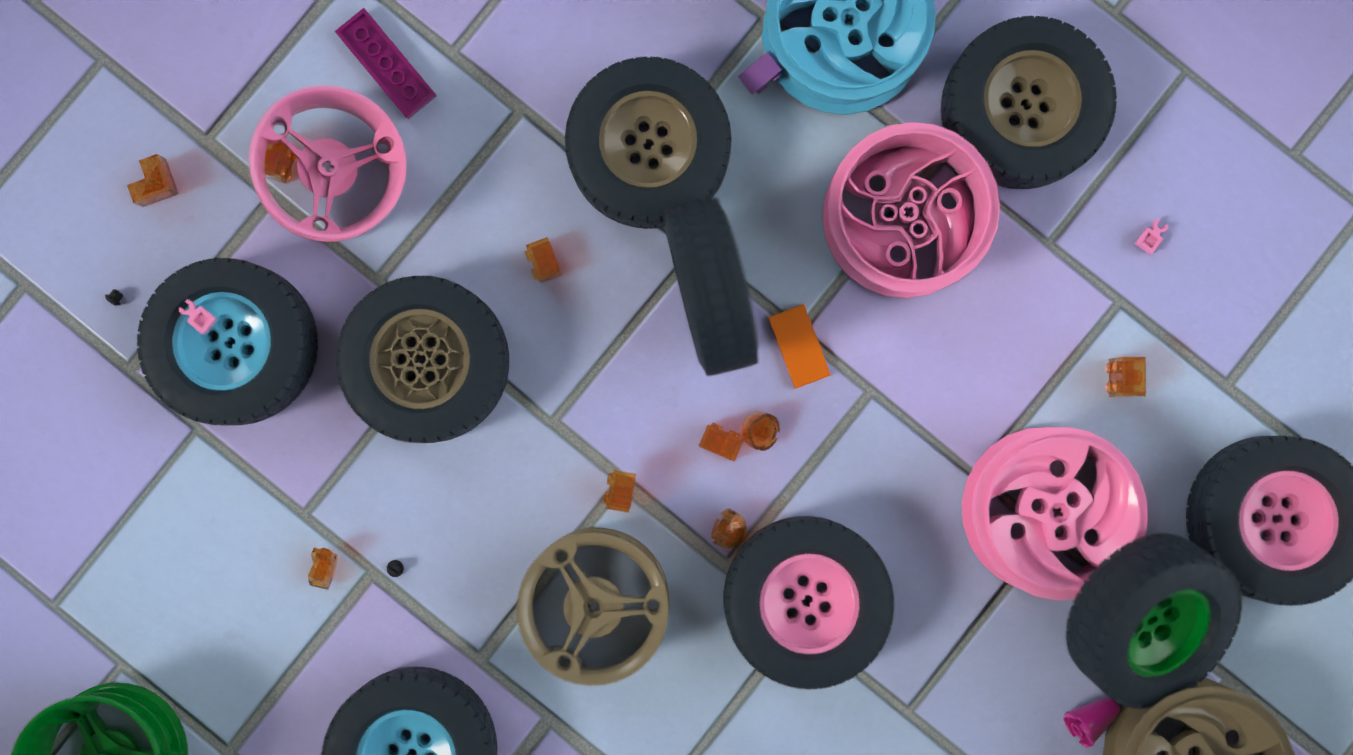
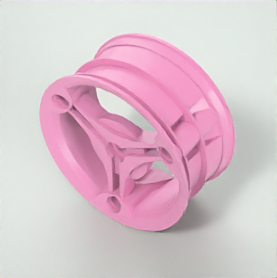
[249,86,406,242]

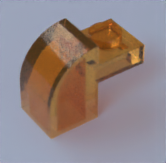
[308,548,338,590]

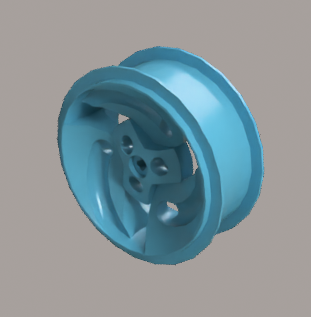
[762,0,936,115]

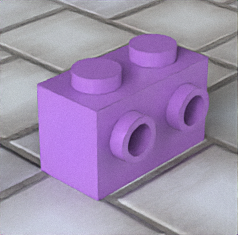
[738,50,784,94]

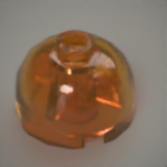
[741,411,780,451]
[711,508,747,548]

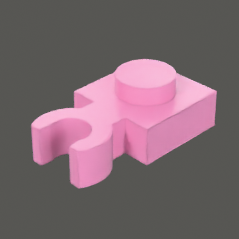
[1134,218,1168,255]
[179,300,218,335]

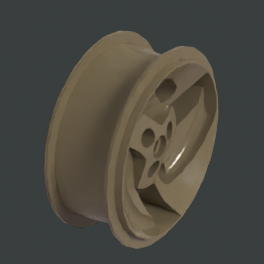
[1102,678,1295,755]

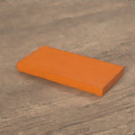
[768,304,831,389]

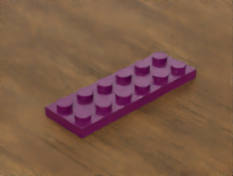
[334,8,437,119]

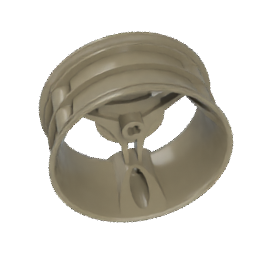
[517,528,669,686]

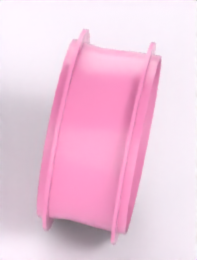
[822,122,1000,298]
[961,427,1148,600]

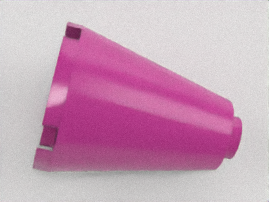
[1063,697,1120,748]

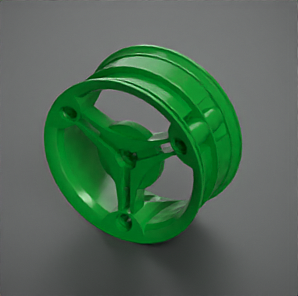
[11,682,188,755]

